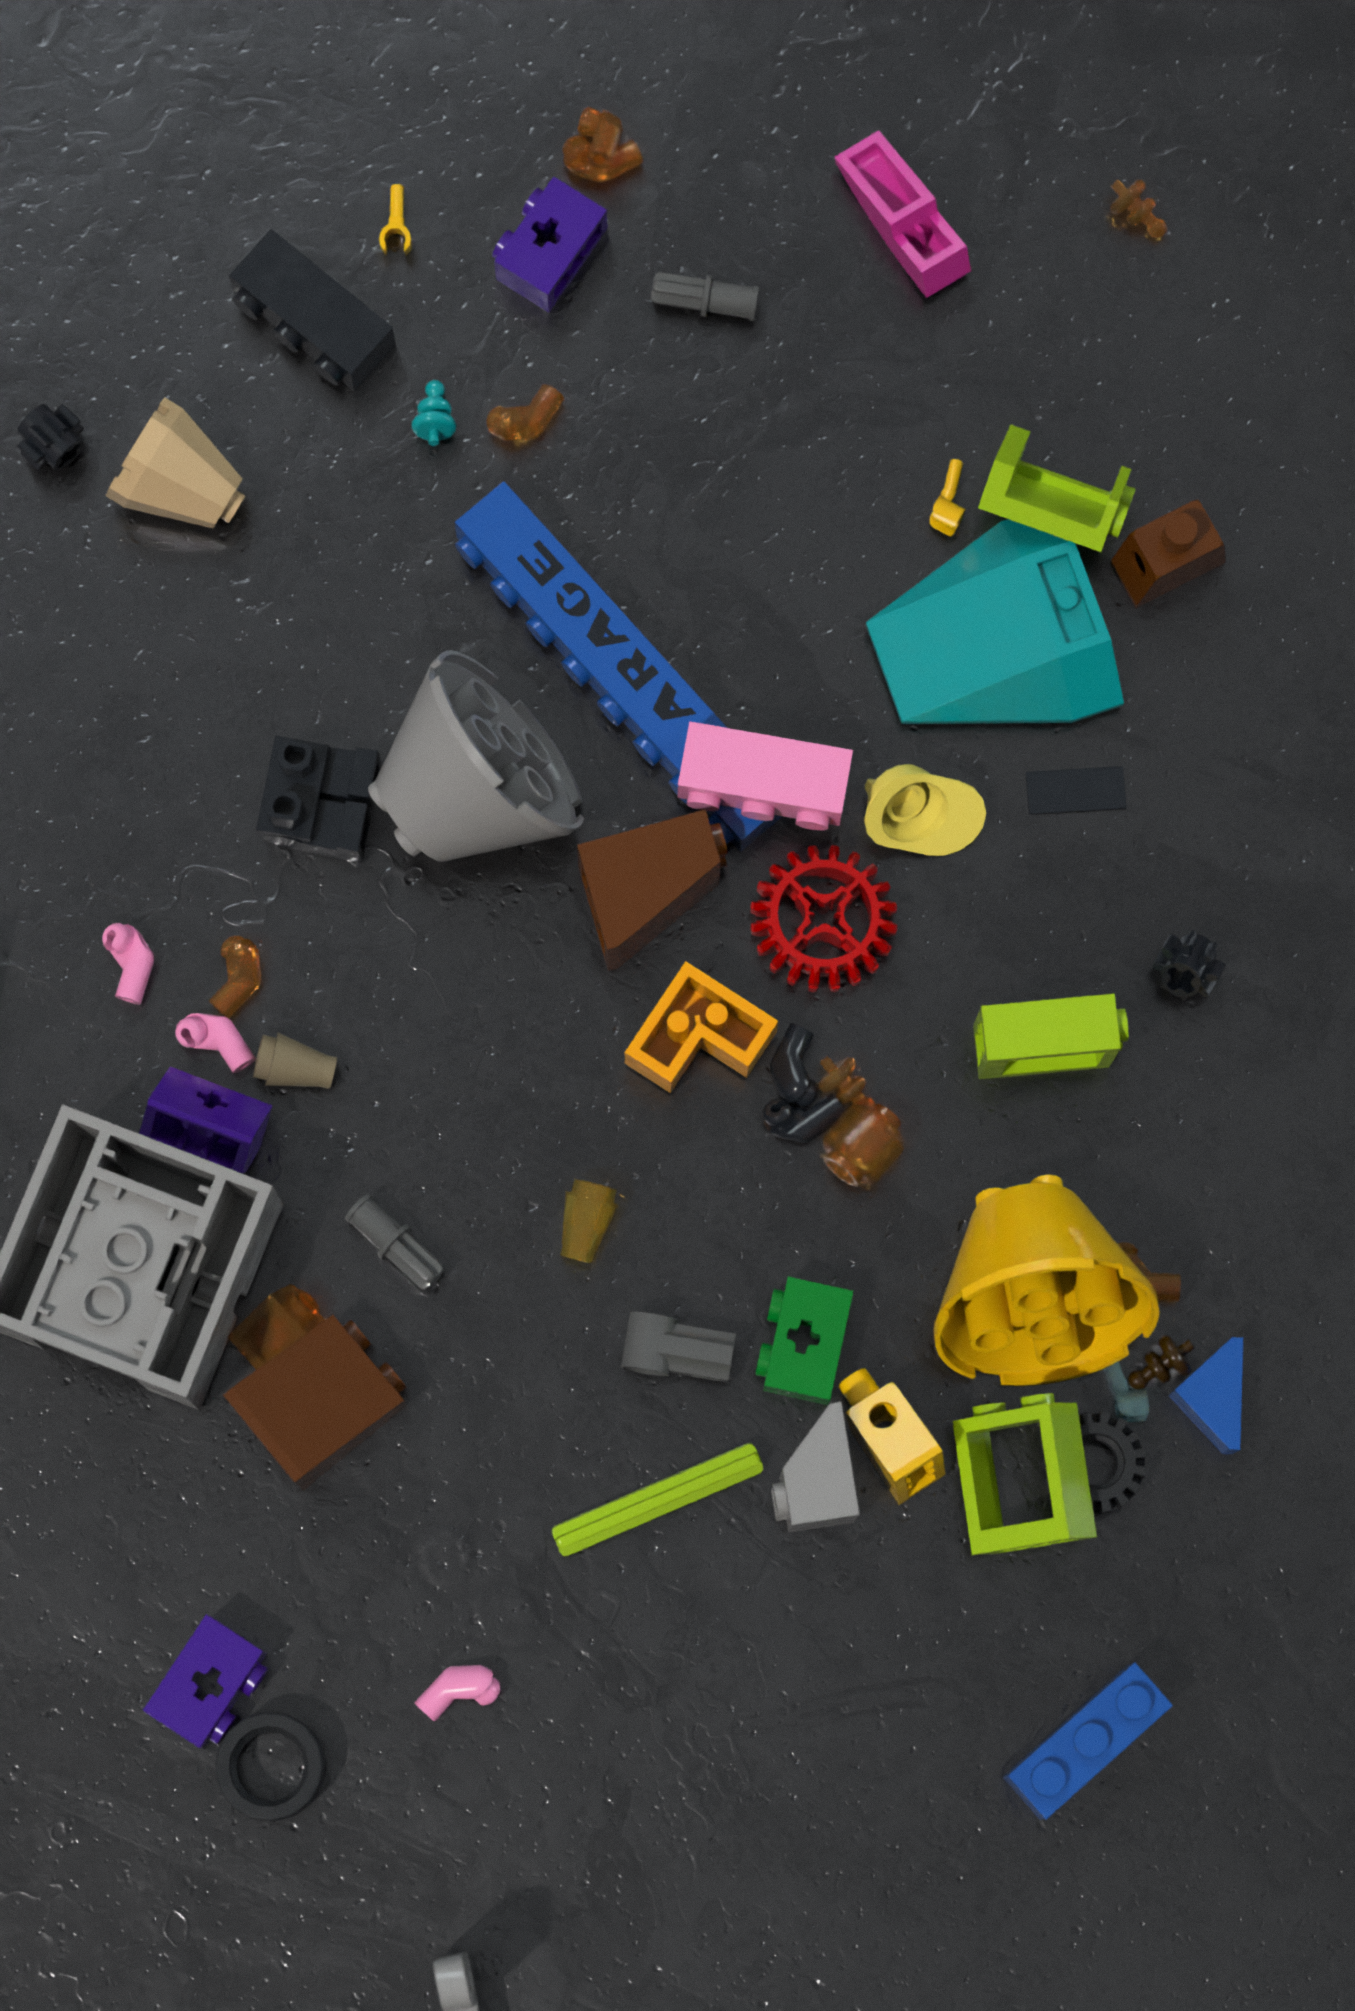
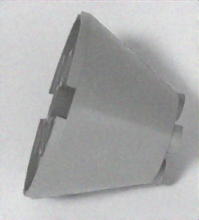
[368,650,584,862]

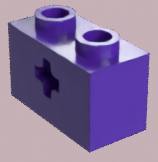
[492,176,607,313]
[139,1066,272,1175]
[142,1614,268,1749]

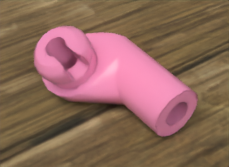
[102,923,154,1005]
[175,1013,256,1073]
[414,1665,501,1722]

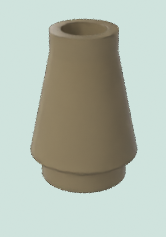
[253,1032,337,1089]

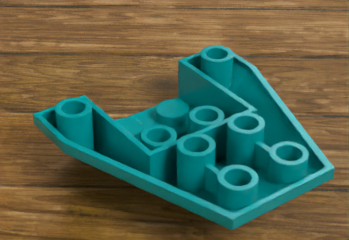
[866,519,1124,724]

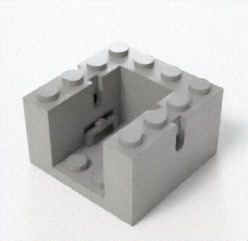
[0,1104,283,1410]

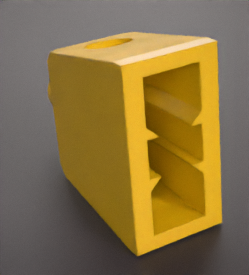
[838,1368,946,1505]

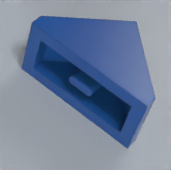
[1168,1337,1243,1454]

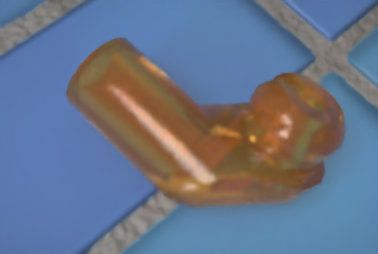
[577,107,623,169]
[486,384,564,442]

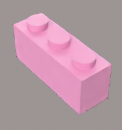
[677,721,853,831]

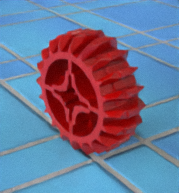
[750,845,897,992]

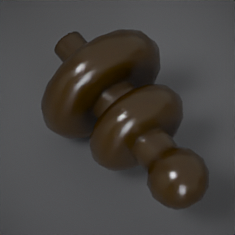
[1128,1335,1195,1391]

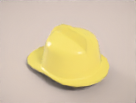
[864,764,986,856]

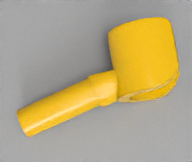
[379,184,412,255]
[929,459,966,537]

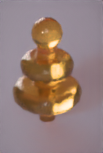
[1110,179,1167,238]
[818,1056,876,1117]

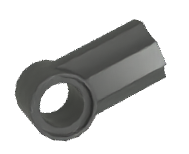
[620,1312,736,1382]

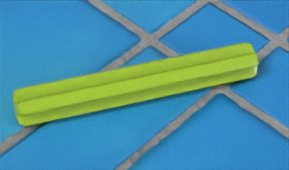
[552,1443,763,1556]

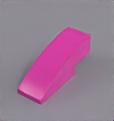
[835,130,971,298]

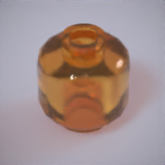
[823,1103,905,1187]

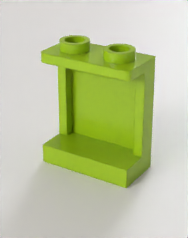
[978,425,1136,552]

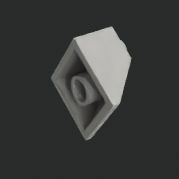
[771,1402,860,1533]

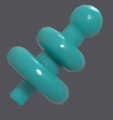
[411,380,456,446]

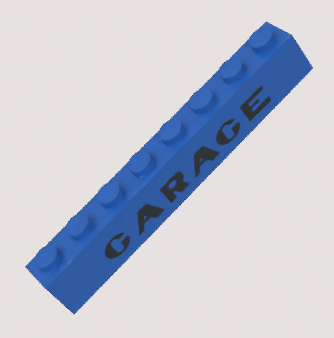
[455,481,782,852]

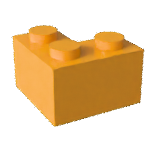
[625,961,779,1093]

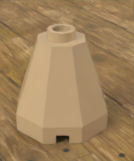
[106,397,245,528]

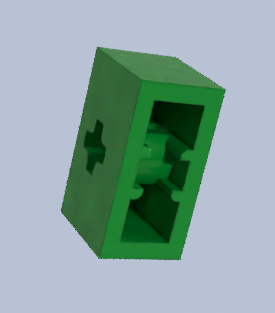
[755,1277,853,1405]

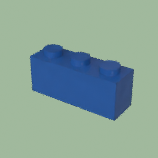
[1003,1662,1173,1820]

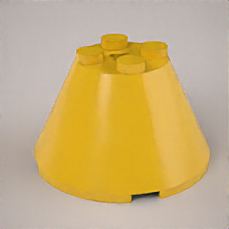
[933,1175,1159,1386]

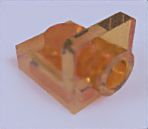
[228,1284,325,1370]

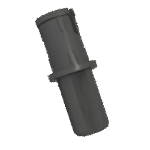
[651,272,759,320]
[345,1194,444,1290]

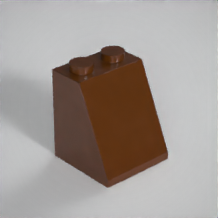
[577,810,728,971]
[223,1315,407,1491]

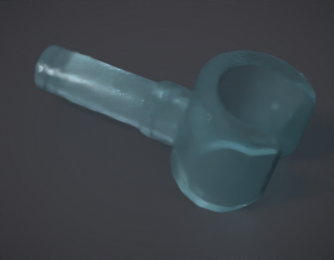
[1107,1361,1149,1422]

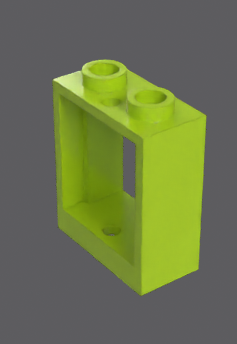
[973,994,1128,1079]
[952,1393,1097,1555]

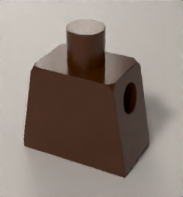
[1110,499,1226,608]

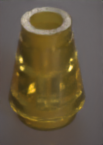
[560,1178,619,1263]

